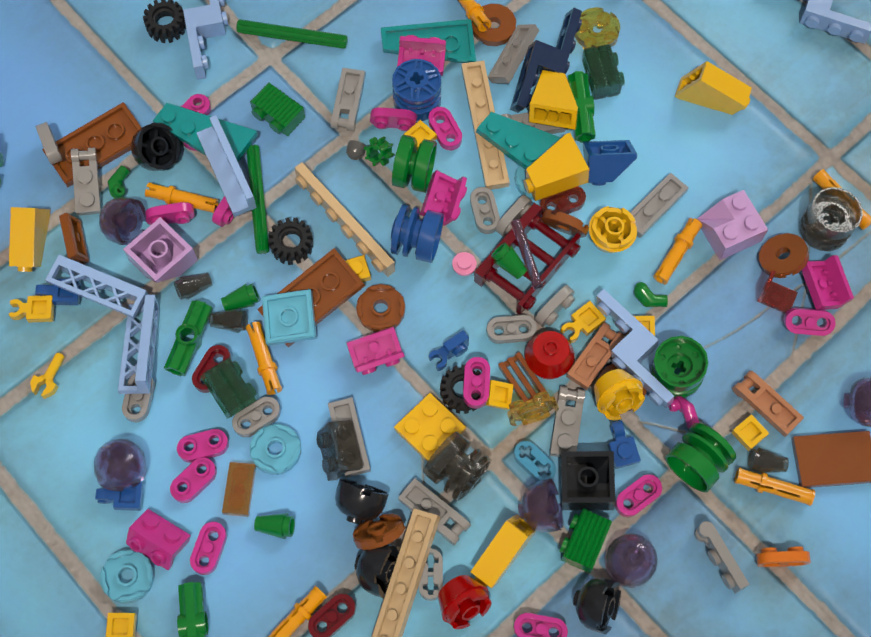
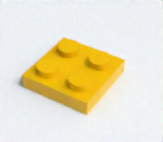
[394,393,466,464]

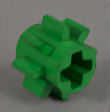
[364,136,394,166]

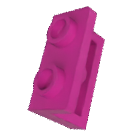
[397,35,446,76]
[420,170,467,226]
[802,255,854,310]
[346,326,405,375]
[126,509,191,570]

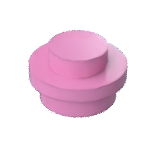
[452,252,477,276]

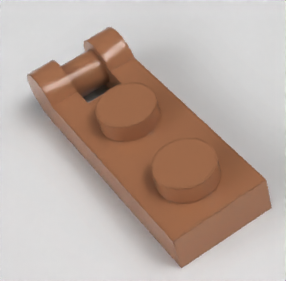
[566,322,626,390]
[732,371,804,437]

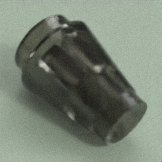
[174,272,212,300]
[209,308,248,333]
[747,447,789,473]

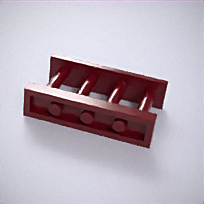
[474,203,581,315]

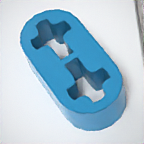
[514,441,556,484]

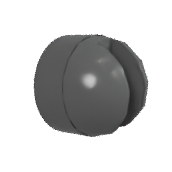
[346,140,366,160]

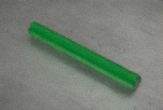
[236,19,348,49]
[247,145,269,254]

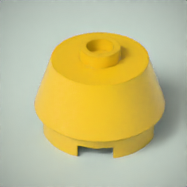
[589,206,637,253]
[594,369,645,420]

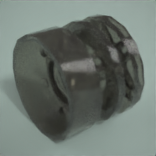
[799,187,863,251]
[423,431,492,502]

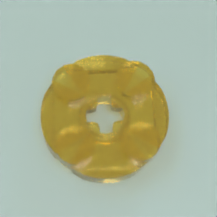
[575,7,620,52]
[507,392,559,426]

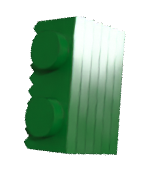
[250,82,305,136]
[559,509,612,573]

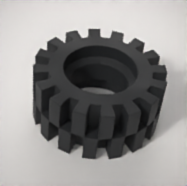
[143,0,186,43]
[268,217,313,265]
[440,365,481,414]

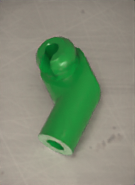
[108,165,130,199]
[634,282,668,307]

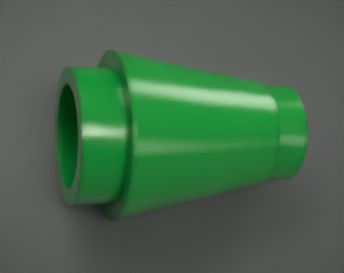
[491,243,527,279]
[221,283,260,312]
[254,513,295,539]

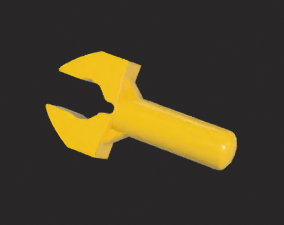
[30,353,65,399]

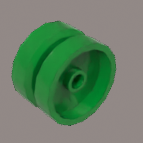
[392,134,437,193]

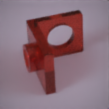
[757,270,798,314]

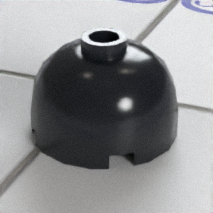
[131,123,181,171]
[335,479,389,524]
[354,543,400,599]
[573,578,621,634]

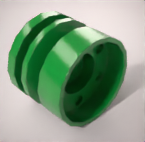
[651,336,708,398]
[665,423,736,493]

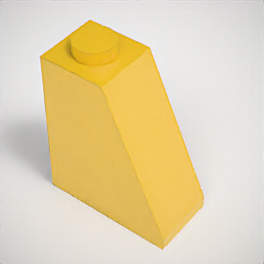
[675,61,752,115]
[529,70,578,130]
[523,133,589,201]
[9,207,51,272]
[470,514,538,588]

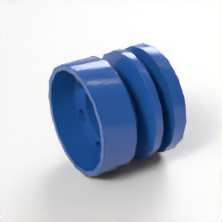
[392,59,441,121]
[391,204,444,263]

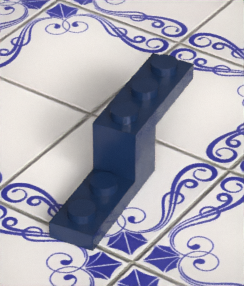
[510,8,582,113]

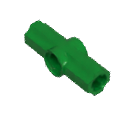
[567,71,596,143]
[164,300,213,377]
[177,582,208,637]

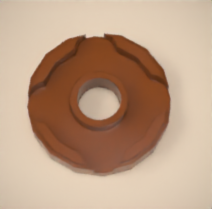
[472,4,516,46]
[541,209,589,238]
[759,233,809,278]
[356,284,406,332]
[353,514,405,550]

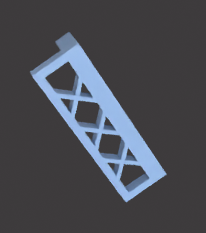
[197,115,256,217]
[45,255,149,319]
[118,295,159,394]

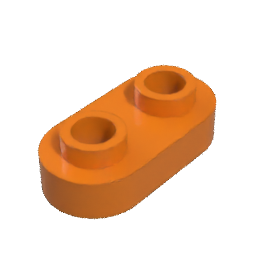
[756,546,811,567]

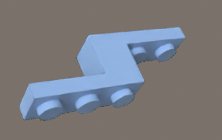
[183,0,229,80]
[800,0,871,44]
[597,289,674,408]

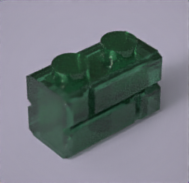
[582,44,625,100]
[200,358,257,419]

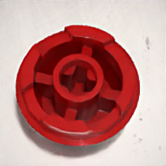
[525,331,575,379]
[438,575,492,629]

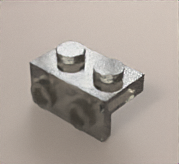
[316,420,363,481]

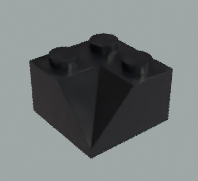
[561,451,616,510]

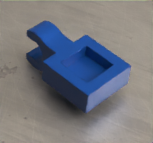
[35,279,81,305]
[429,330,469,371]
[608,420,641,469]
[95,482,143,511]

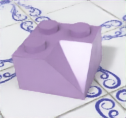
[697,190,768,260]
[123,217,198,283]

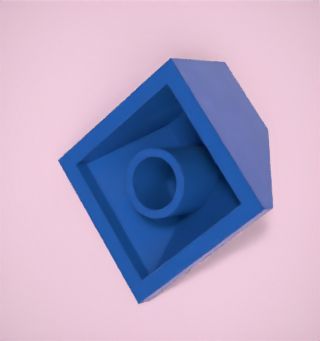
[583,140,637,186]

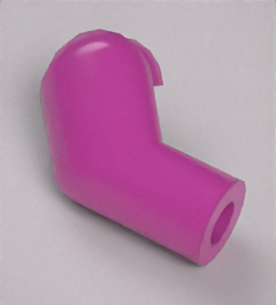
[668,396,699,429]

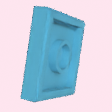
[262,289,317,346]

